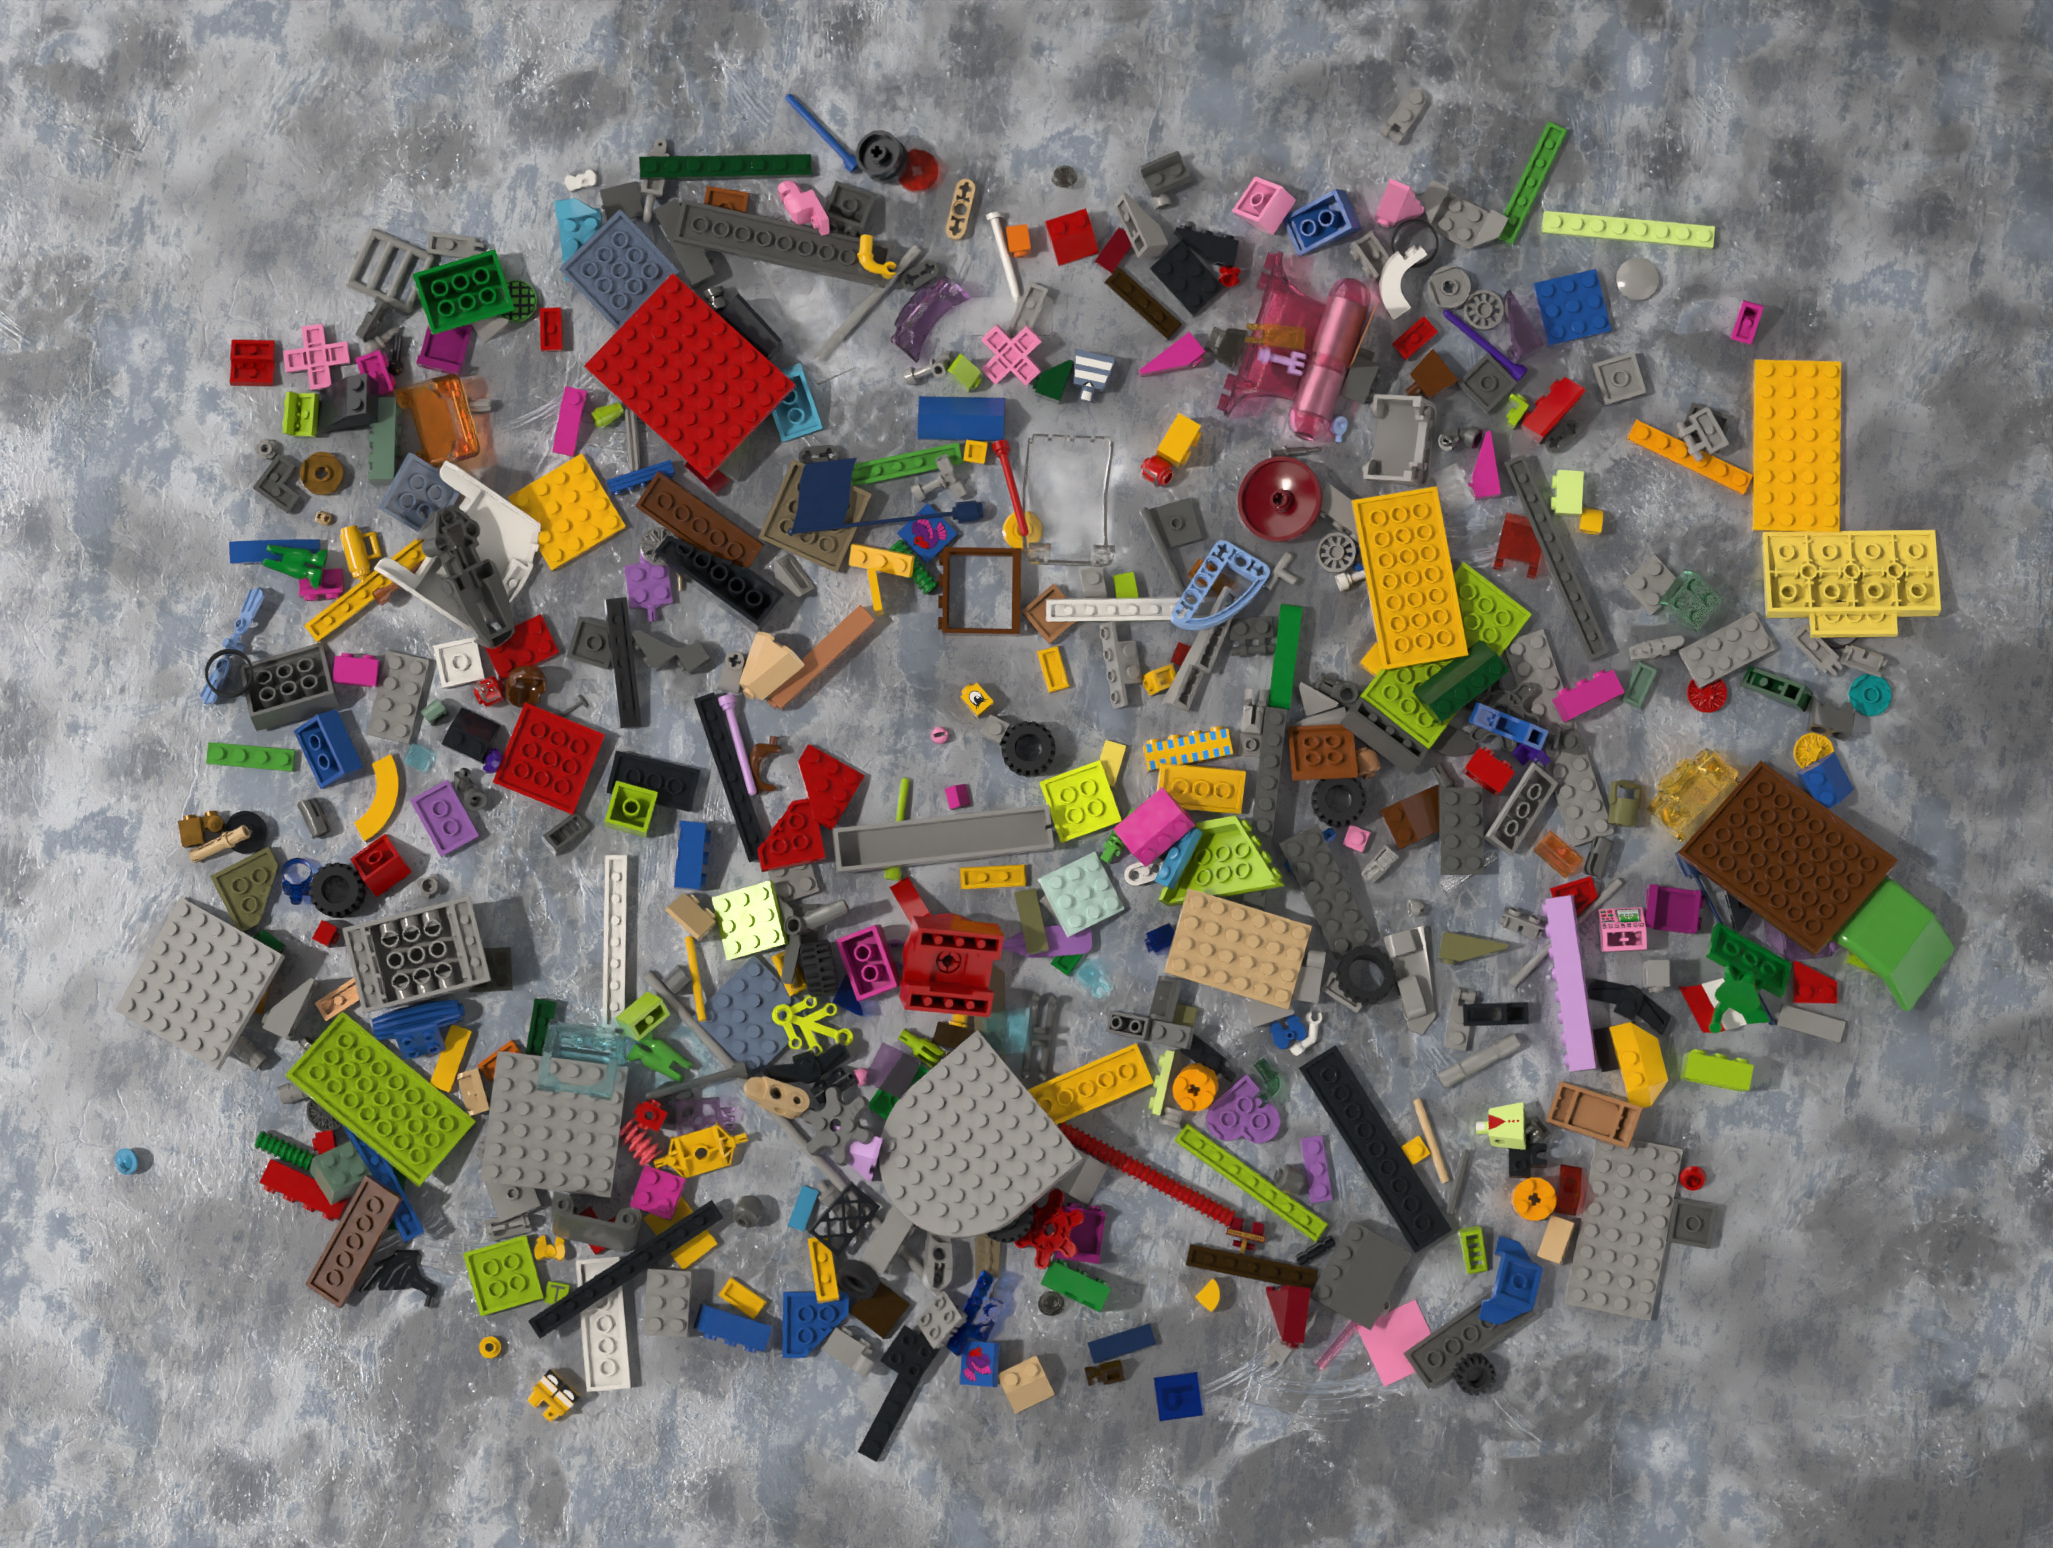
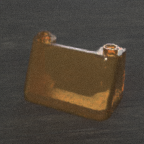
[394,373,481,468]

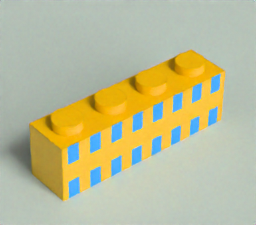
[1143,726,1233,772]

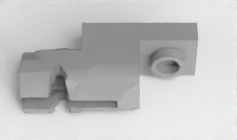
[1238,688,1267,758]

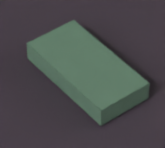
[1620,661,1658,710]

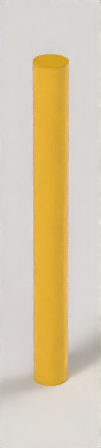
[685,936,707,1022]

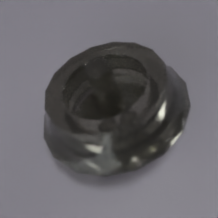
[1052,166,1078,188]
[1038,1291,1065,1316]

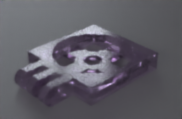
[675,1097,735,1137]

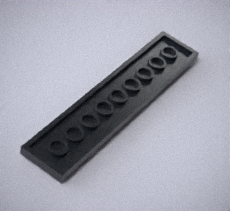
[1299,1045,1452,1253]

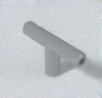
[1263,552,1298,591]

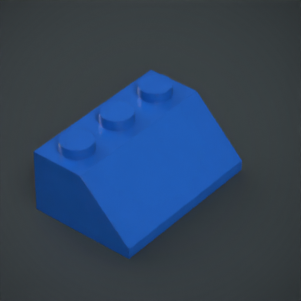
[294,709,363,789]

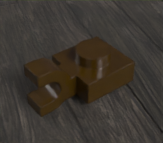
[1084,1359,1125,1386]

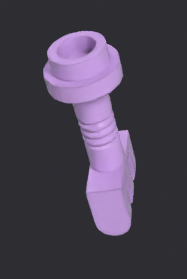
[1257,347,1307,376]

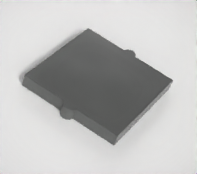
[600,181,644,221]

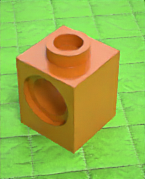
[1006,224,1031,258]

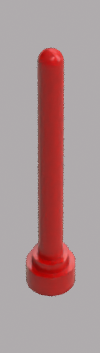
[992,440,1029,537]

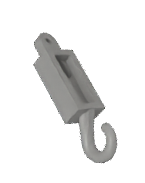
[641,138,669,224]

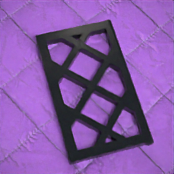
[808,1181,880,1257]

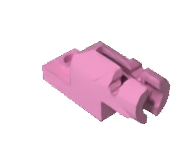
[778,180,829,236]

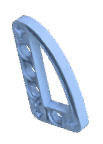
[1171,540,1270,630]

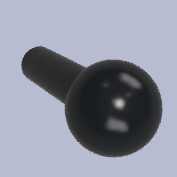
[387,335,404,376]

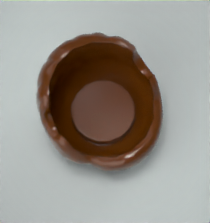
[505,665,547,708]

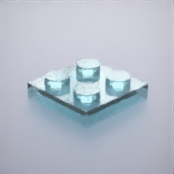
[981,1008,1030,1056]

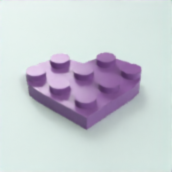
[1206,1074,1280,1144]

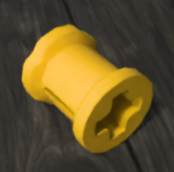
[949,1014,968,1029]

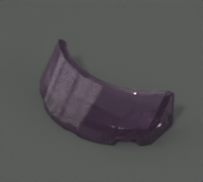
[891,276,971,363]

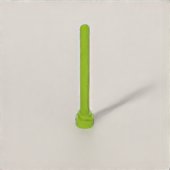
[884,777,910,881]

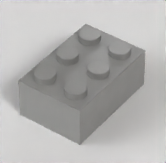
[643,1269,693,1337]

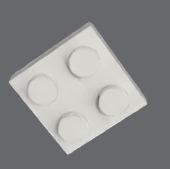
[433,637,485,689]

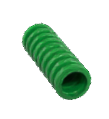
[889,539,939,595]
[254,1131,316,1171]

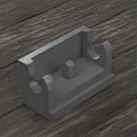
[1148,976,1182,1024]

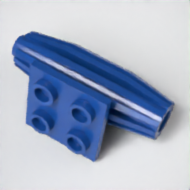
[372,1000,465,1059]

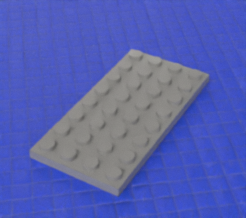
[1564,1139,1683,1321]

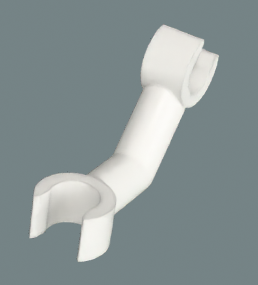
[1289,1012,1322,1056]

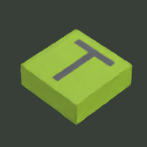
[544,1281,570,1304]

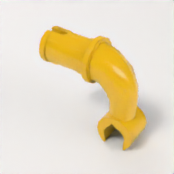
[857,235,896,279]

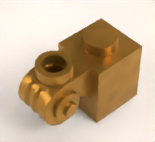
[178,811,225,848]

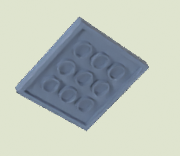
[558,209,680,331]
[692,955,812,1077]

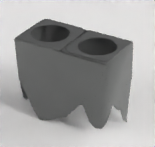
[1806,696,1856,741]

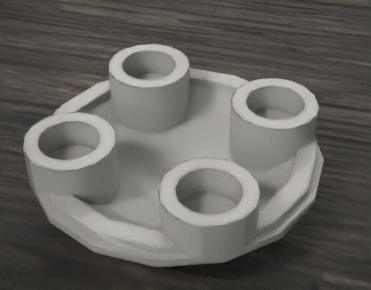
[1616,258,1659,300]

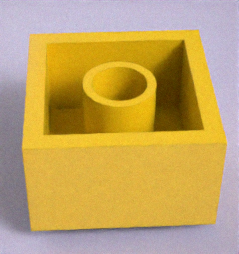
[1156,413,1202,469]

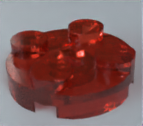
[898,149,938,193]

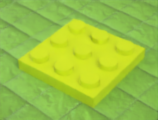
[1039,760,1122,843]

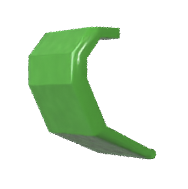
[1831,876,1955,1012]

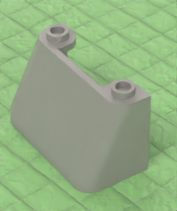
[1362,394,1437,488]

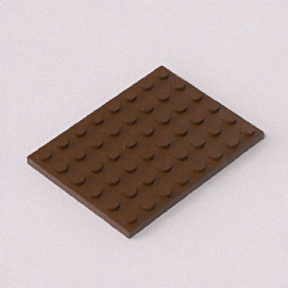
[1678,760,1898,957]

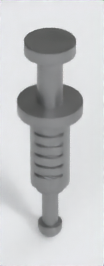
[1269,446,1319,458]

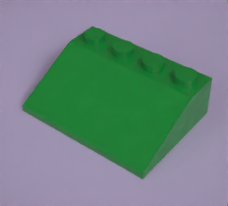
[412,249,515,335]

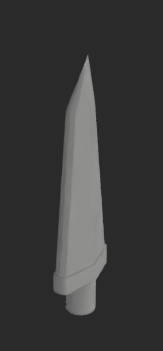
[1285,706,1346,732]
[815,1180,866,1243]
[1262,1310,1317,1368]

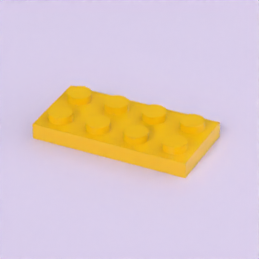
[1157,763,1246,814]

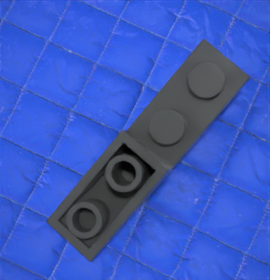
[1106,1011,1194,1050]

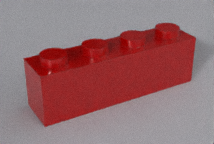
[259,1159,352,1222]

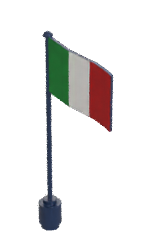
[1674,851,1776,1033]

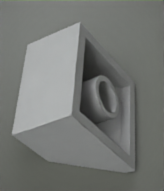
[1054,1149,1108,1205]

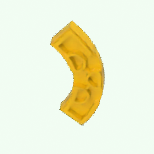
[354,754,399,842]

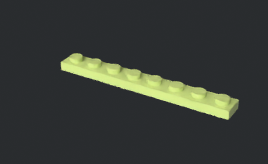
[1542,211,1715,249]

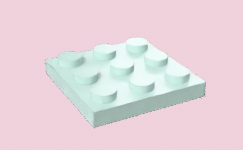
[1038,852,1124,938]

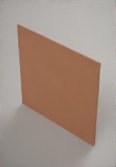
[1346,303,1378,372]

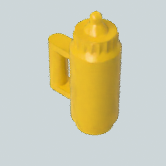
[340,525,383,584]

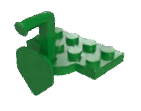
[1706,922,1792,1033]

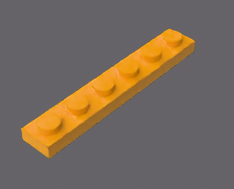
[1626,420,1753,495]

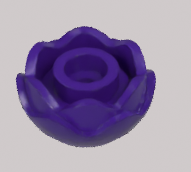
[483,747,503,774]

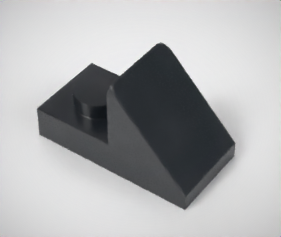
[1723,891,1753,933]

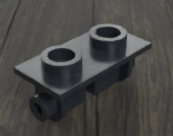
[810,1066,856,1105]

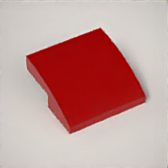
[229,339,275,386]

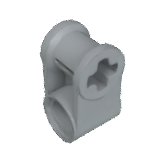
[717,651,746,694]

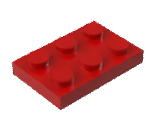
[484,614,560,681]

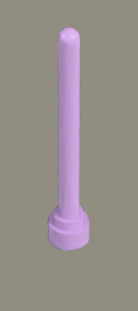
[718,694,757,796]

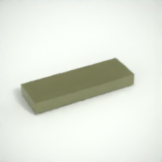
[1014,888,1049,955]

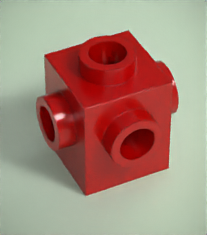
[634,1098,669,1132]

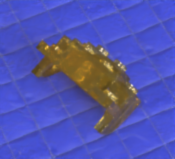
[1646,748,1741,842]

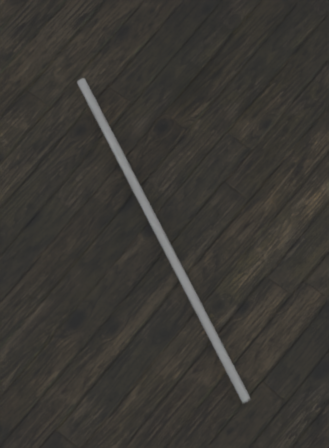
[643,971,945,1297]

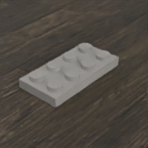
[1678,612,1775,689]
[367,650,430,745]

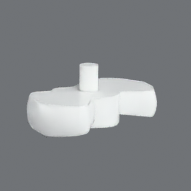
[565,169,597,192]

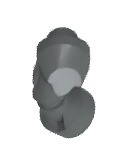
[1438,426,1483,451]
[453,768,486,811]

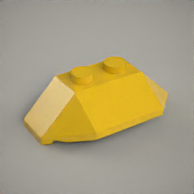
[1609,1022,1668,1108]

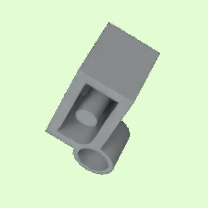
[1291,949,1326,1004]
[822,1326,875,1378]

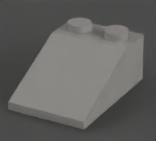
[261,978,320,1041]

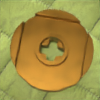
[300,452,344,496]

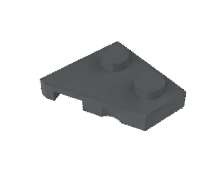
[355,296,389,343]

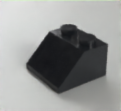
[442,708,501,764]

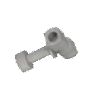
[903,350,956,386]
[911,454,967,502]

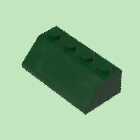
[1412,640,1510,726]

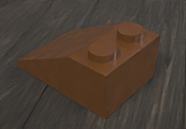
[1379,785,1439,851]

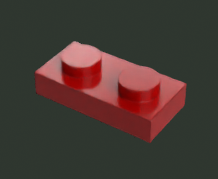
[540,307,563,352]
[1391,316,1438,361]

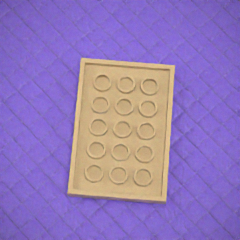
[1164,889,1312,1010]

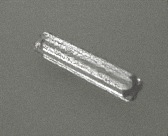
[1440,850,1498,893]

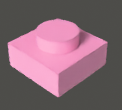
[1342,825,1370,853]

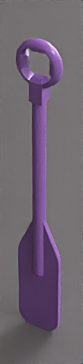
[887,925,1092,969]

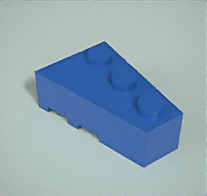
[674,821,711,891]
[693,1303,772,1353]

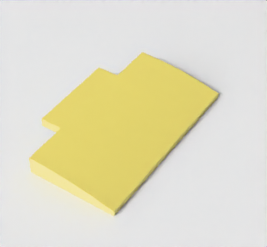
[1762,530,1941,638]

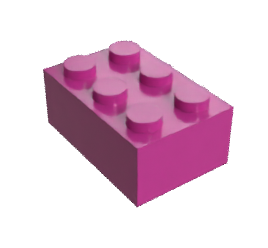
[835,925,901,1001]

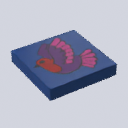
[897,503,958,564]
[960,1341,1000,1387]

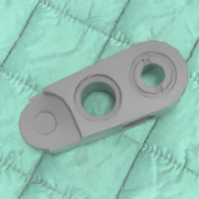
[923,1232,953,1292]

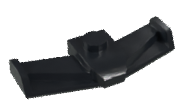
[1587,978,1671,1035]
[762,1039,851,1084]

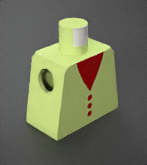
[1476,1102,1526,1149]

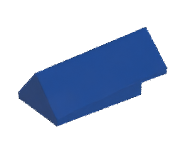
[918,396,1005,442]

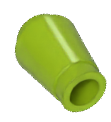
[590,402,624,428]

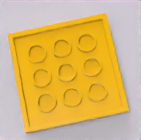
[508,453,626,571]

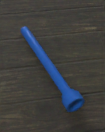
[785,94,859,174]

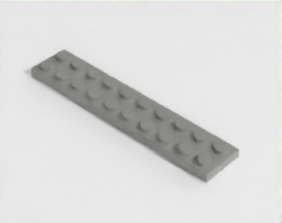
[1504,629,1614,847]

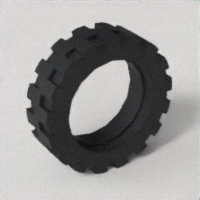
[1336,945,1396,1005]

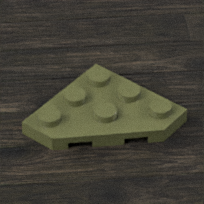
[210,847,279,932]

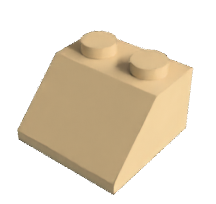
[665,893,717,942]
[998,1355,1055,1414]

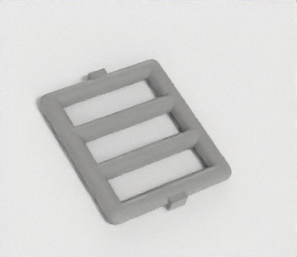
[345,228,436,313]

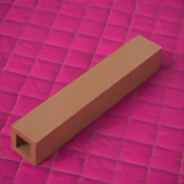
[766,605,876,711]

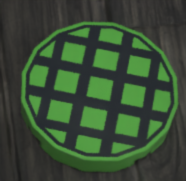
[500,280,538,323]

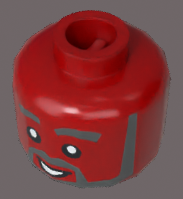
[1141,455,1174,487]
[473,676,506,707]

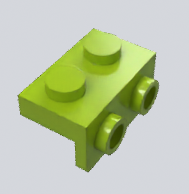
[282,391,320,437]

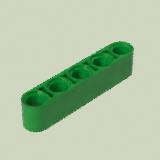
[1268,603,1302,710]

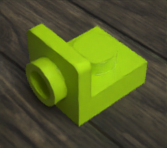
[1506,394,1529,430]

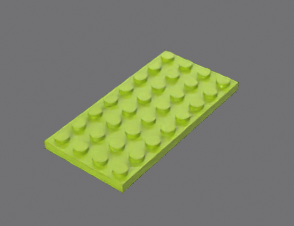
[1359,562,1532,749]
[285,1011,476,1187]

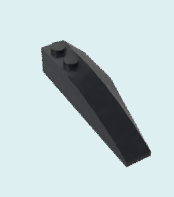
[654,535,784,633]

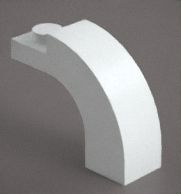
[1379,246,1427,320]

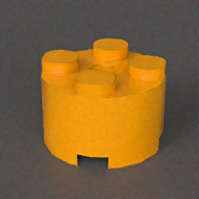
[1173,1063,1219,1111]
[1511,1177,1556,1221]

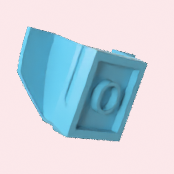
[554,198,602,281]

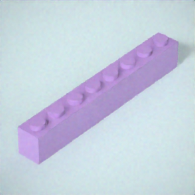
[1542,895,1598,1072]

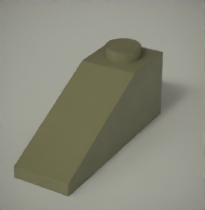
[1437,932,1508,965]

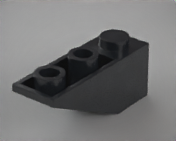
[1173,225,1239,268]

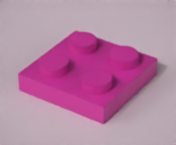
[630,1165,687,1221]

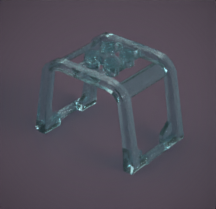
[537,1019,626,1101]

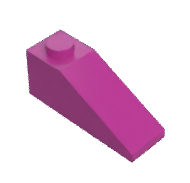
[1138,331,1205,377]
[552,386,588,457]
[1467,431,1501,501]

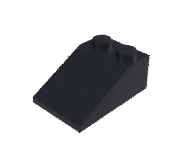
[318,373,379,432]

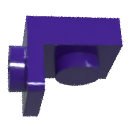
[1512,744,1551,767]

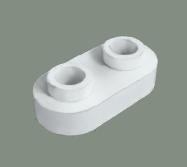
[1124,858,1164,886]

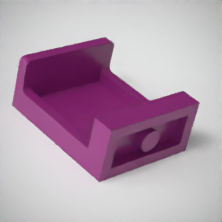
[416,324,473,377]
[1644,884,1704,935]
[1056,1202,1106,1264]

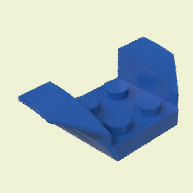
[1478,1236,1543,1325]

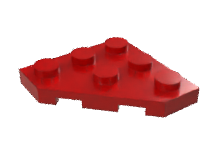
[797,744,865,830]
[757,798,826,872]

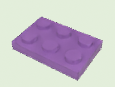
[410,779,480,857]

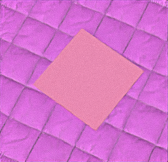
[1356,1300,1431,1387]

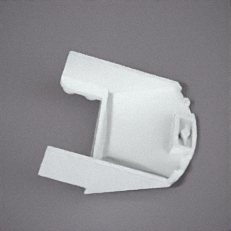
[374,461,541,632]

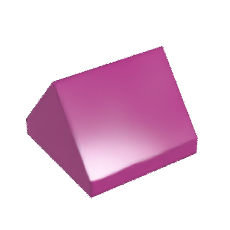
[945,784,971,810]

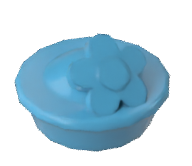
[114,1148,139,1175]

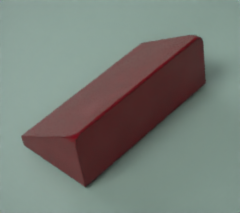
[684,462,730,496]

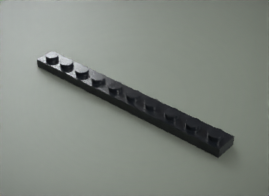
[528,1200,724,1339]

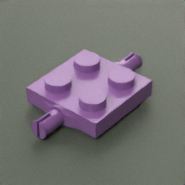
[624,549,673,622]

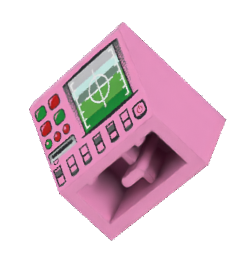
[1598,907,1647,953]

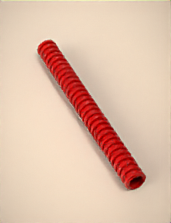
[1059,1121,1236,1228]

